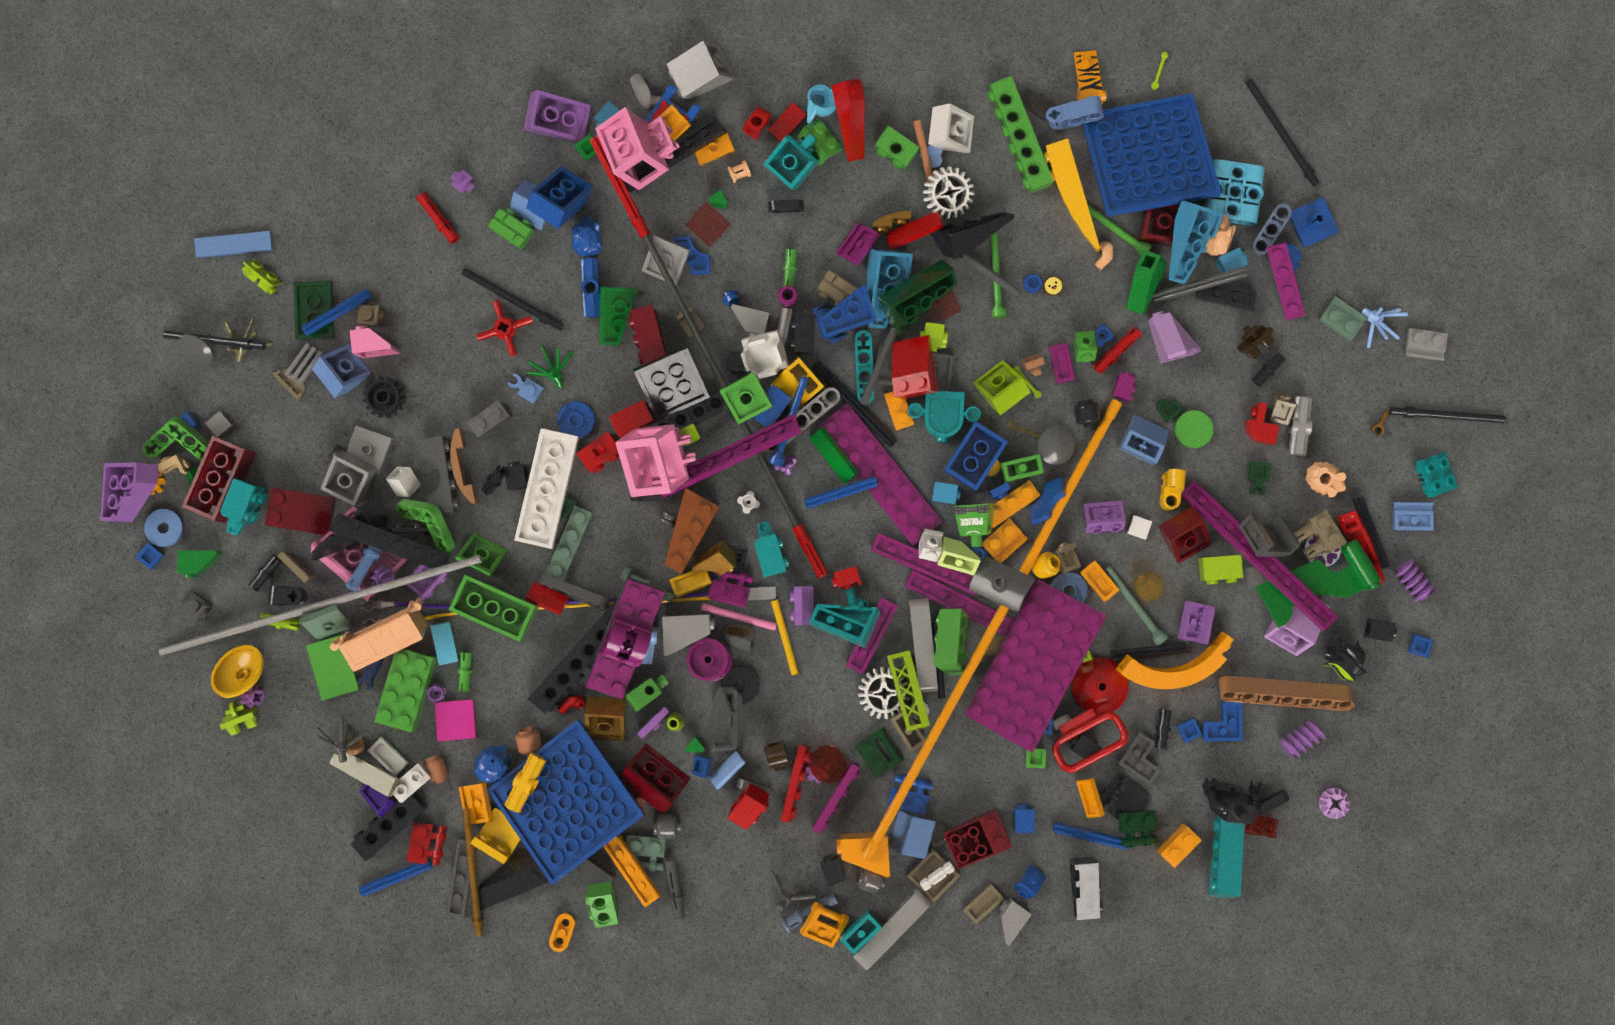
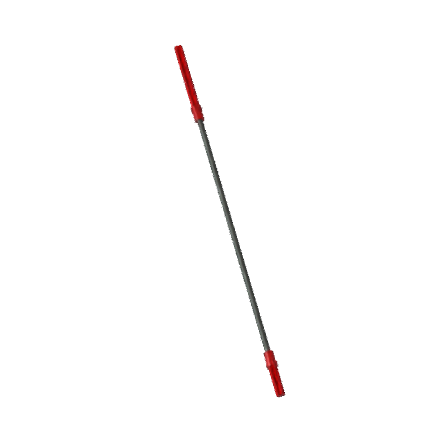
[590,135,827,578]

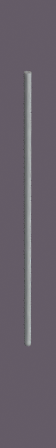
[158,555,483,656]

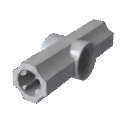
[1288,397,1312,456]

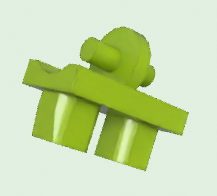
[219,702,258,736]

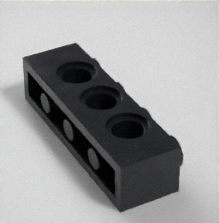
[350,792,428,862]

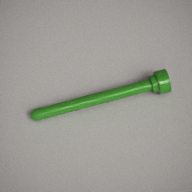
[1087,203,1152,256]
[990,231,1007,318]

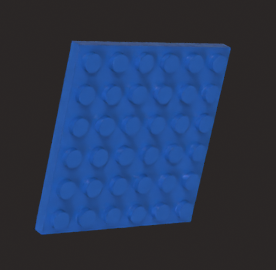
[1082,93,1221,217]
[487,720,646,885]

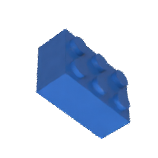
[526,166,593,229]
[943,421,1008,492]

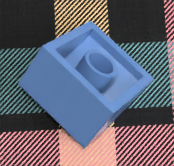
[312,344,372,398]

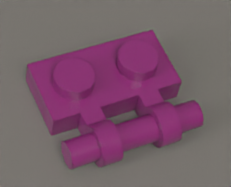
[708,571,754,608]

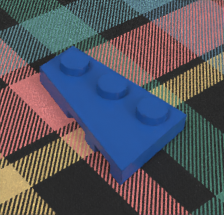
[816,284,877,339]

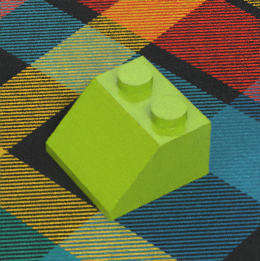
[973,360,1031,416]

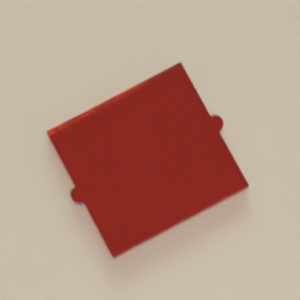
[685,202,731,248]
[927,289,961,323]

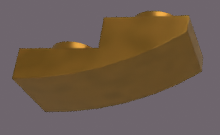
[873,211,911,233]

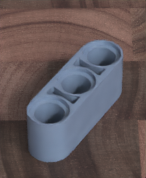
[1251,204,1292,256]

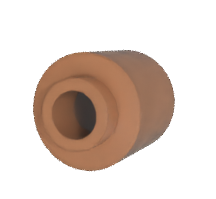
[425,754,449,784]

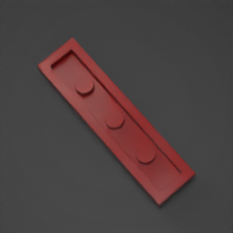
[781,744,812,823]

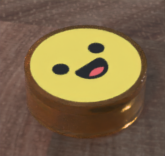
[1043,276,1063,296]

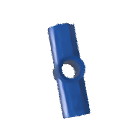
[581,258,600,317]

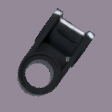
[268,585,308,605]

